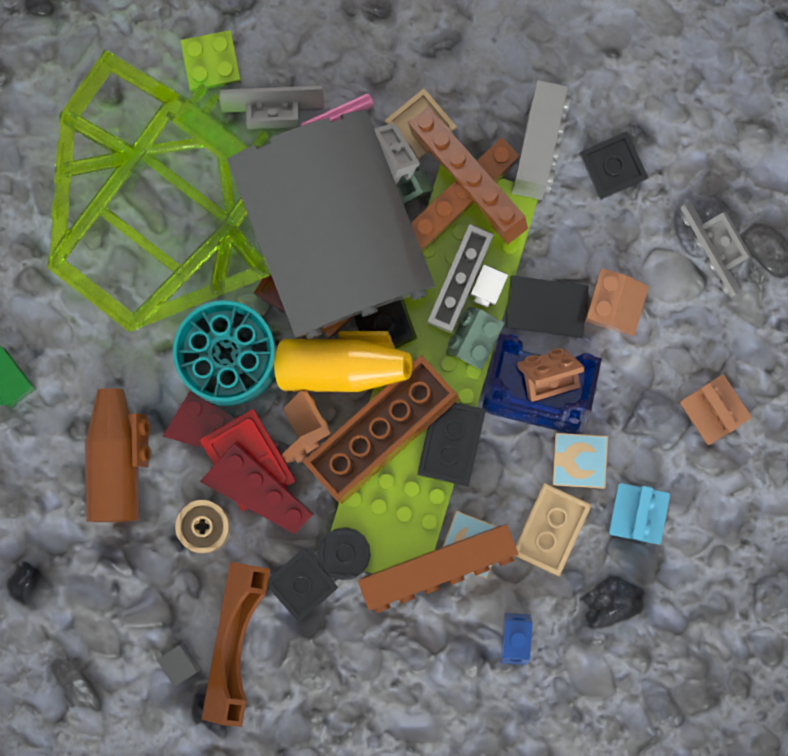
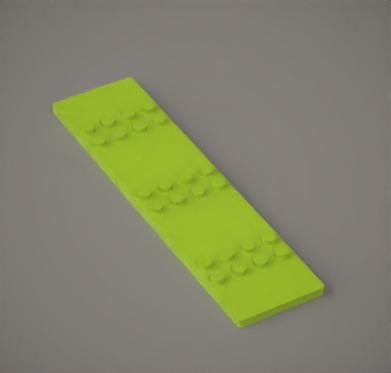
[331,164,538,574]

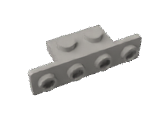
[220,86,324,129]
[680,202,752,297]

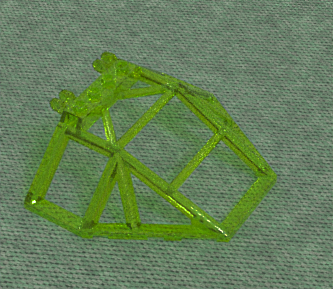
[47,50,271,332]

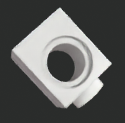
[471,265,508,308]

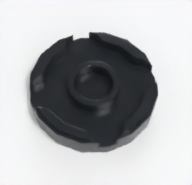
[318,527,371,580]

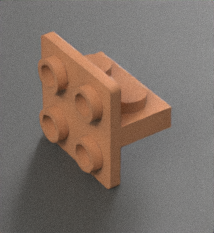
[517,348,584,402]
[680,375,751,445]

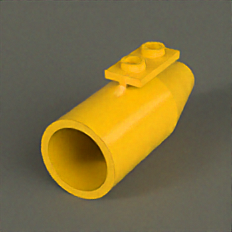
[274,331,413,392]

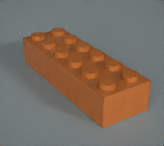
[303,355,460,504]

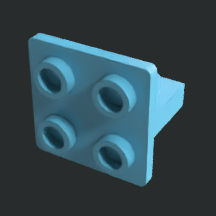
[609,483,670,544]

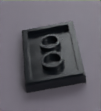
[505,275,588,338]
[417,403,486,487]

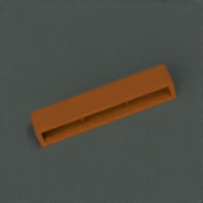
[358,523,518,613]

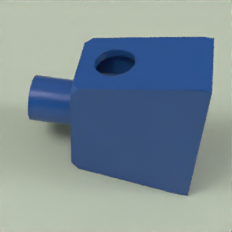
[501,613,533,665]

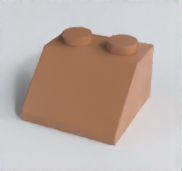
[585,268,649,336]

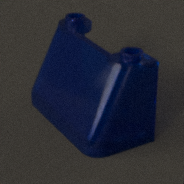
[482,333,602,434]

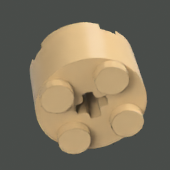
[175,500,231,553]

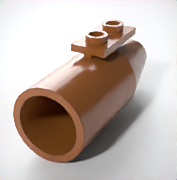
[85,388,151,522]

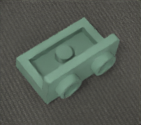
[446,307,505,370]

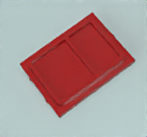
[199,408,296,511]

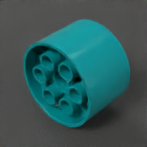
[173,300,277,407]

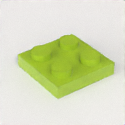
[180,30,241,92]

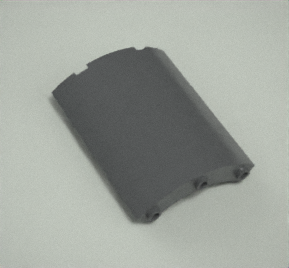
[227,110,435,339]

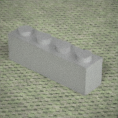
[428,224,494,334]

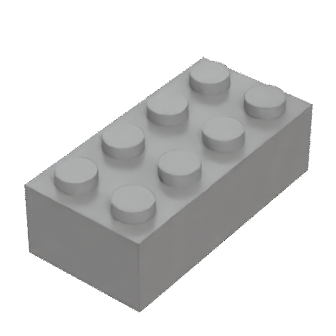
[512,80,571,200]

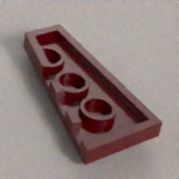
[163,391,280,448]
[200,442,314,534]

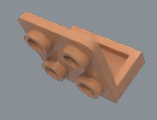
[282,390,331,464]

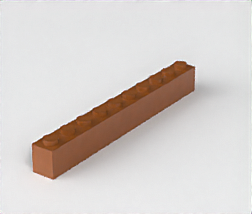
[321,137,520,339]

